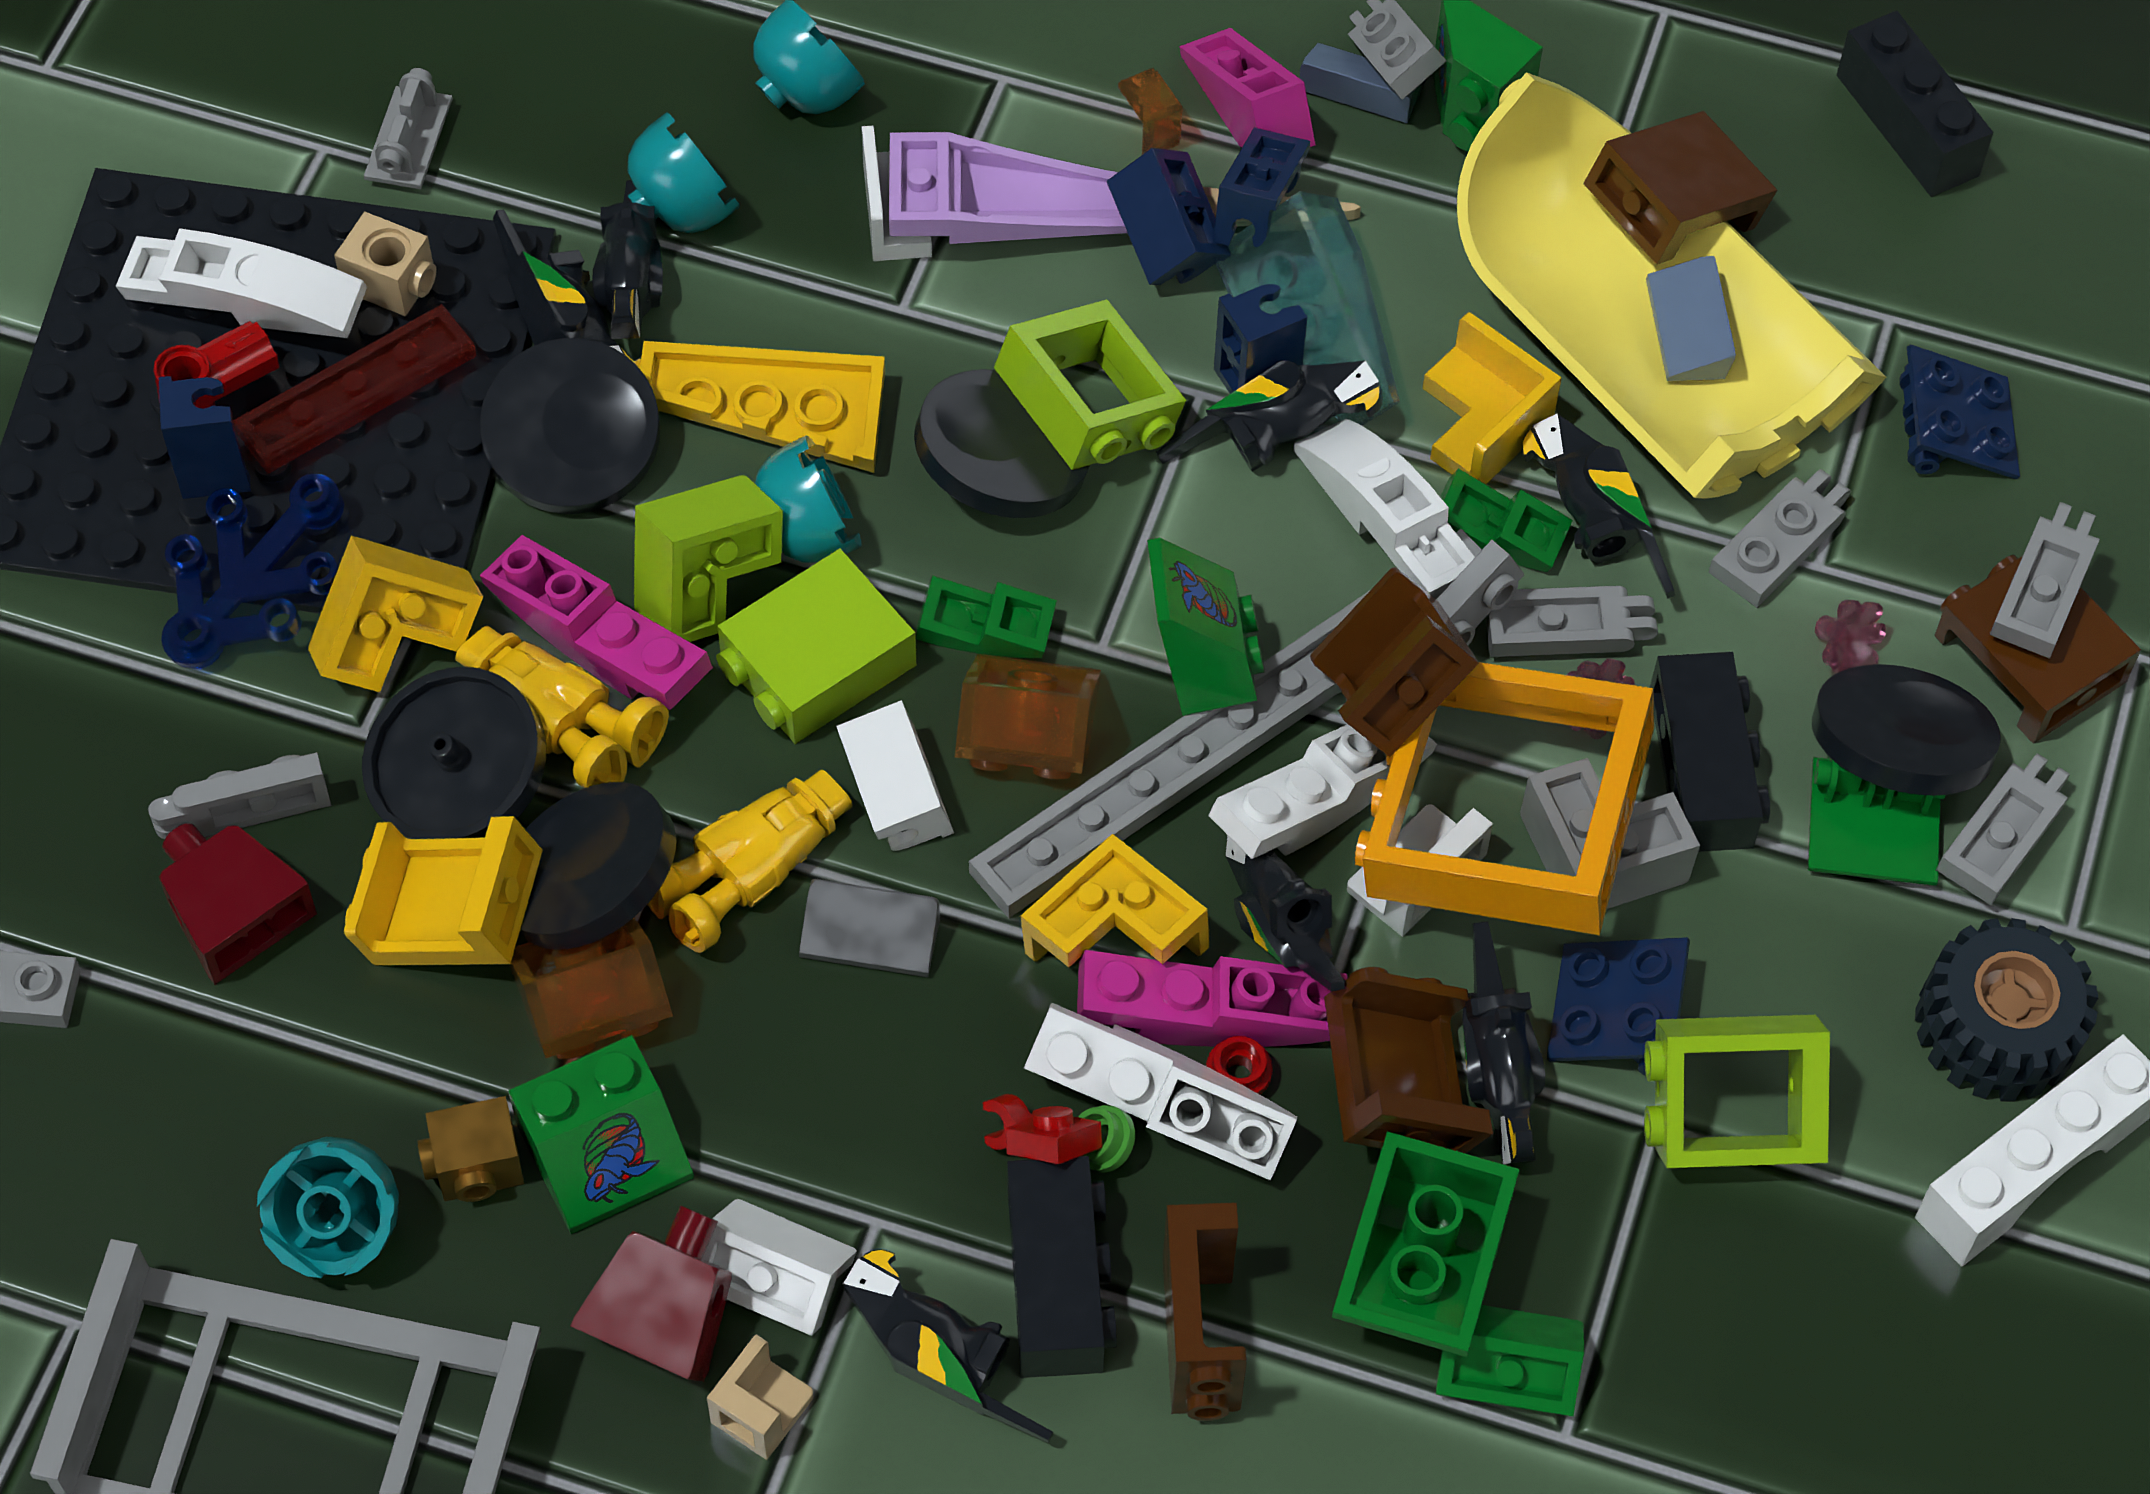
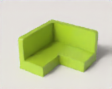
[634,475,783,642]

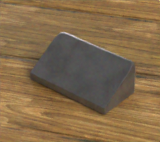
[799,879,940,977]

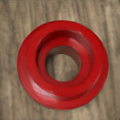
[1206,1036,1273,1095]

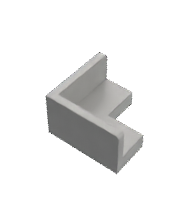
[1520,758,1700,909]

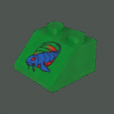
[1433,0,1543,151]
[1147,537,1265,716]
[508,1035,694,1234]

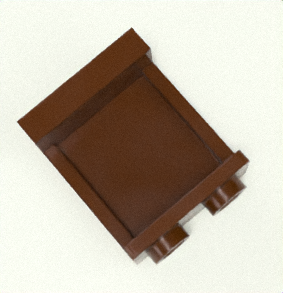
[1583,111,1778,265]
[1934,555,2141,744]
[1310,567,1479,757]
[1324,967,1493,1153]
[1163,1203,1247,1421]

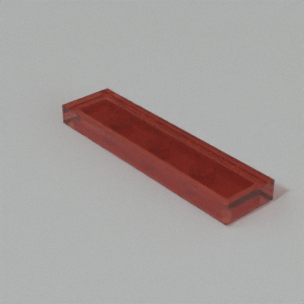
[233,304,477,474]

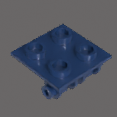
[1899,344,2020,479]
[1547,937,1690,1075]

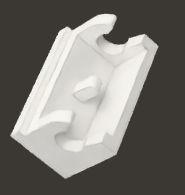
[836,700,954,851]

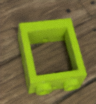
[994,299,1186,470]
[1644,1014,1830,1168]

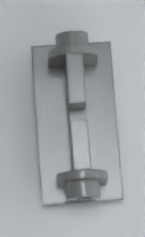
[364,68,453,189]

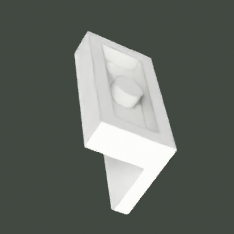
[862,125,932,261]
[1347,804,1493,937]
[702,1199,857,1336]

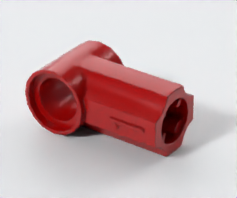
[154,321,279,409]

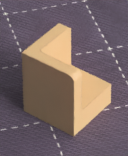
[707,1334,813,1460]

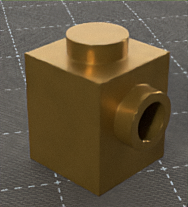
[417,1096,524,1202]

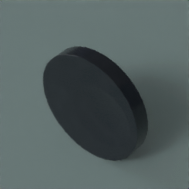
[480,338,660,514]
[914,369,1090,518]
[1812,664,2001,796]
[362,667,547,839]
[519,782,676,950]

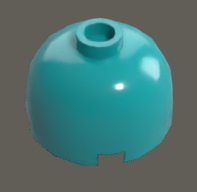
[753,0,865,114]
[627,112,740,233]
[755,435,862,563]
[257,1136,399,1278]

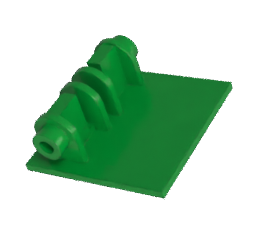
[1808,757,1946,886]

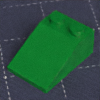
[1332,1131,1519,1357]

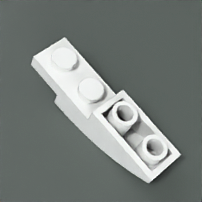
[116,229,367,338]
[1294,418,1475,599]
[1208,724,1437,859]
[1024,1003,1297,1180]

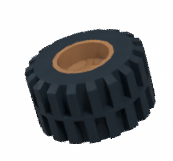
[1915,918,2099,1101]

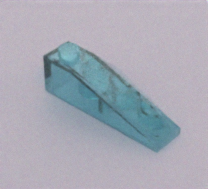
[1215,191,1400,426]

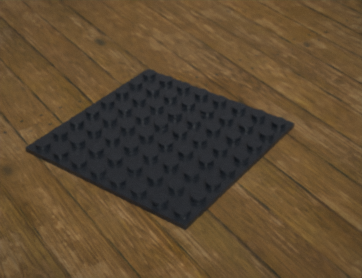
[0,168,556,614]

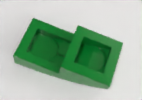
[1440,468,1573,572]
[915,575,1057,658]

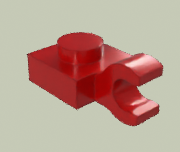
[983,1094,1102,1164]

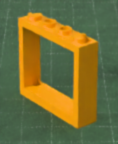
[1355,662,1654,935]

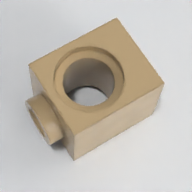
[334,211,436,316]

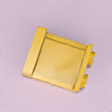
[344,816,543,965]

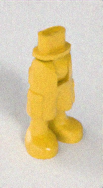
[455,625,669,788]
[647,770,853,953]

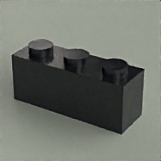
[1836,10,1994,197]
[1650,652,1770,852]
[1007,1156,1117,1378]

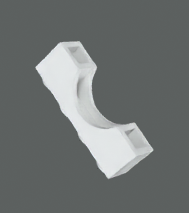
[1915,1034,2150,1267]

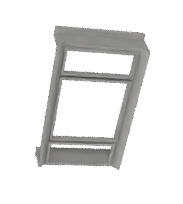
[30,1239,541,1494]

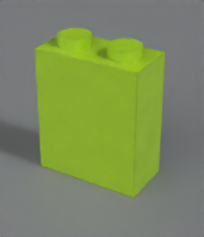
[716,548,917,744]

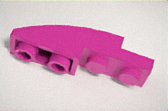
[480,535,713,710]
[1077,950,1347,1047]

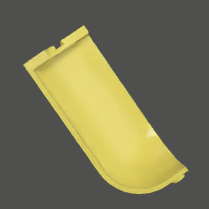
[1457,72,1887,499]

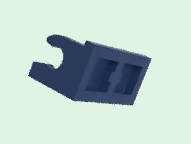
[1213,127,1310,247]
[1106,148,1231,285]
[1214,284,1308,394]
[158,376,251,499]

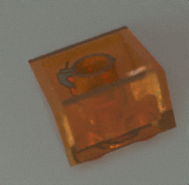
[955,654,1101,779]
[509,917,673,1059]

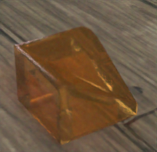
[1118,68,1182,155]

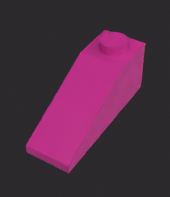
[1179,28,1315,147]

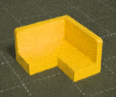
[1422,312,1562,484]
[308,535,483,692]
[1020,834,1209,967]

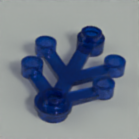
[161,474,344,669]

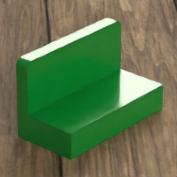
[1436,1305,1584,1416]

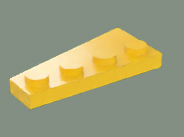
[640,341,885,473]

